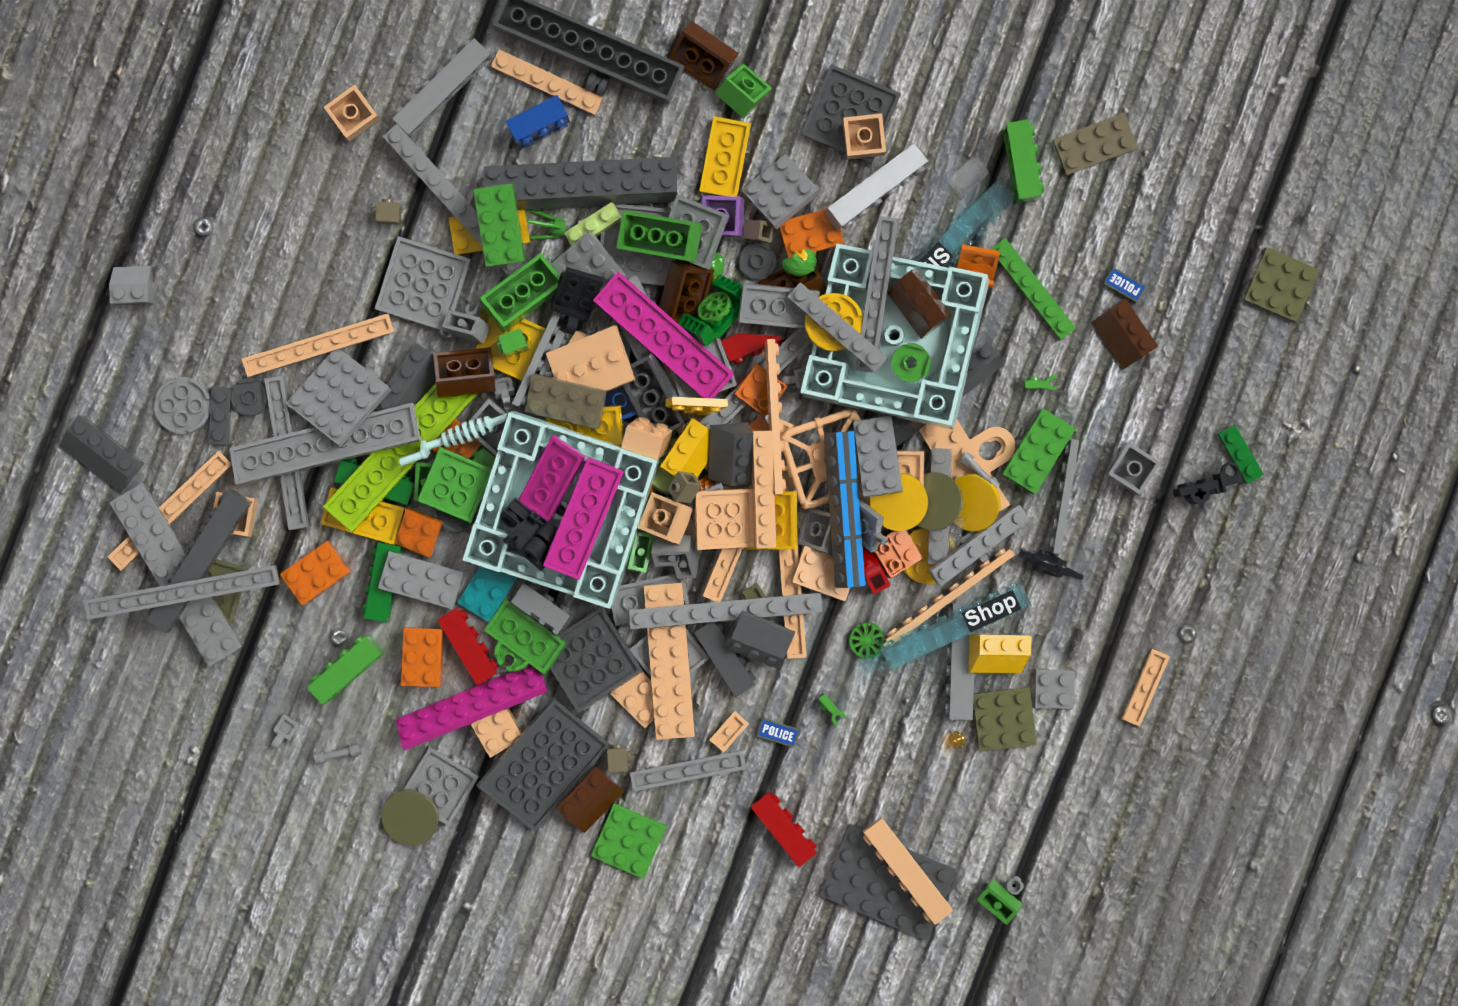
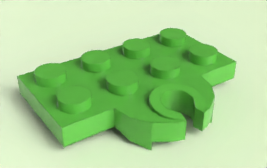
[484,599,568,675]

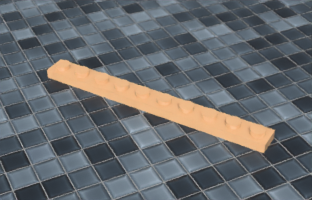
[701,419,794,602]
[779,466,807,659]

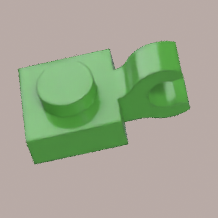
[1023,376,1057,391]
[818,693,846,726]

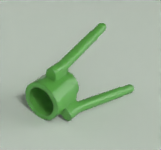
[525,209,566,240]

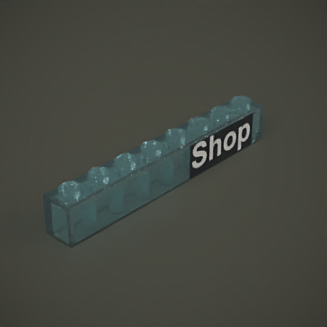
[917,179,1015,267]
[880,582,1032,670]

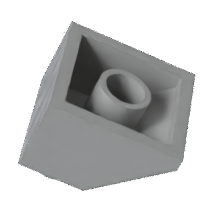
[109,266,154,306]
[797,508,833,555]

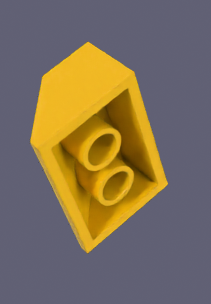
[658,418,710,478]
[968,634,1031,673]

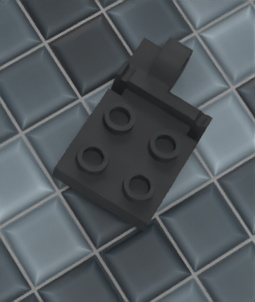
[551,267,604,335]
[1173,462,1243,504]
[500,497,557,571]

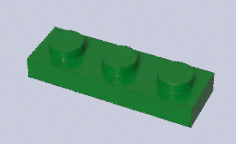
[1217,425,1264,484]

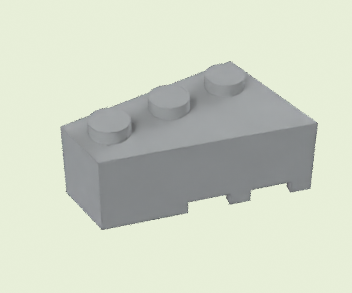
[511,582,572,635]

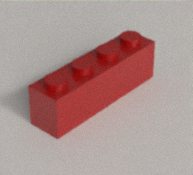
[437,607,499,685]
[751,791,817,867]

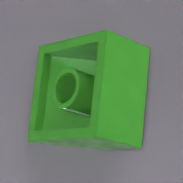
[715,63,772,118]

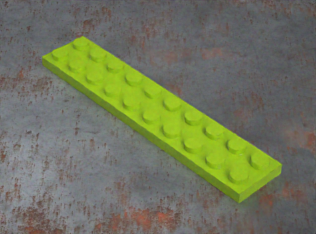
[323,383,479,533]

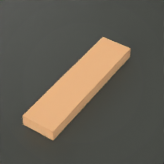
[1121,649,1170,727]

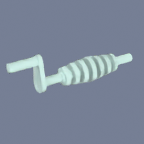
[399,413,508,466]

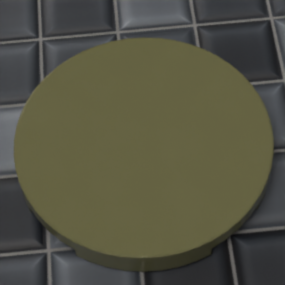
[918,472,963,531]
[381,789,439,846]

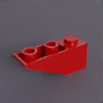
[721,333,783,365]
[862,546,891,594]

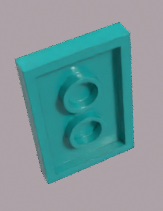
[457,566,518,622]

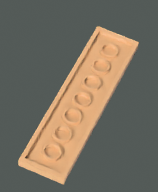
[644,583,695,740]

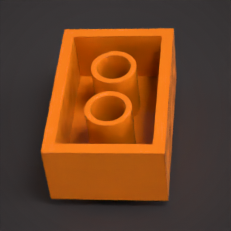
[779,209,844,259]
[280,541,352,606]
[401,627,445,687]

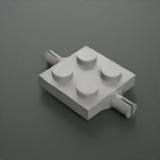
[859,499,888,552]

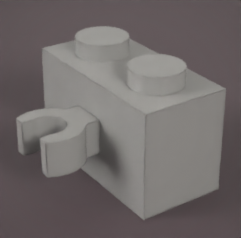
[442,303,491,344]

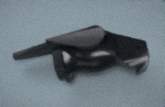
[1017,548,1084,580]

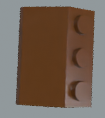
[668,21,739,91]
[659,261,714,323]
[758,267,827,297]
[888,269,952,339]
[1091,299,1158,369]
[433,347,496,397]
[556,765,625,833]

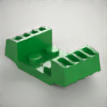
[678,275,742,347]

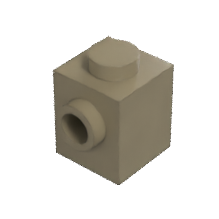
[373,199,402,225]
[742,220,774,243]
[668,471,702,503]
[607,744,632,773]

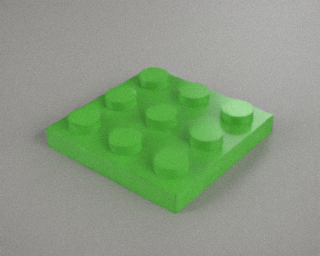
[417,447,492,523]
[591,802,667,879]

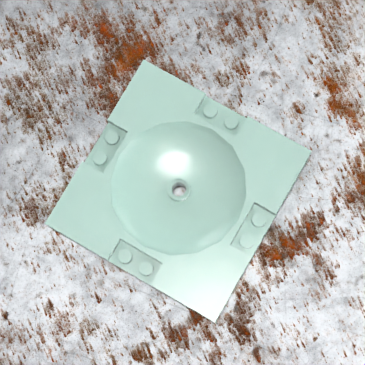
[800,244,989,430]
[463,411,660,609]

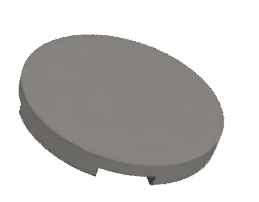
[154,377,211,434]

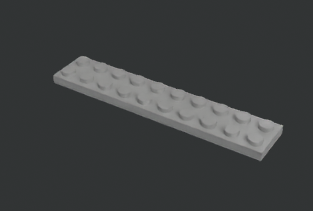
[229,403,421,486]
[109,483,243,667]

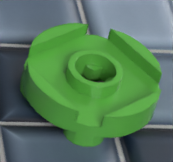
[891,343,931,382]

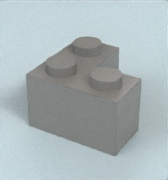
[651,535,699,579]

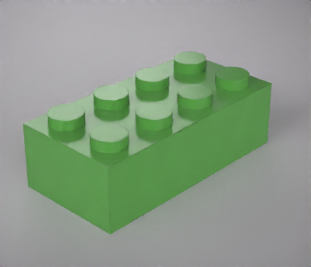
[1002,119,1044,204]
[473,183,526,267]
[616,210,702,263]
[480,253,560,334]
[1000,409,1076,495]
[307,635,386,705]

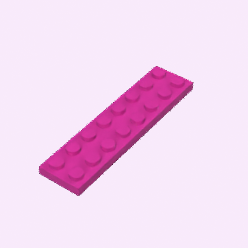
[593,271,734,399]
[395,664,548,751]

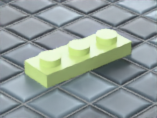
[564,202,622,246]

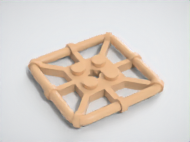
[780,408,861,510]

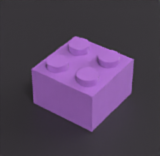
[702,196,745,237]

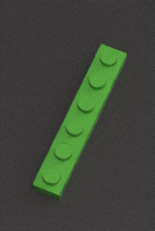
[991,238,1076,340]

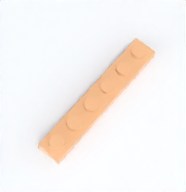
[491,49,603,116]

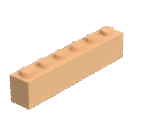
[751,430,776,548]
[863,817,953,925]

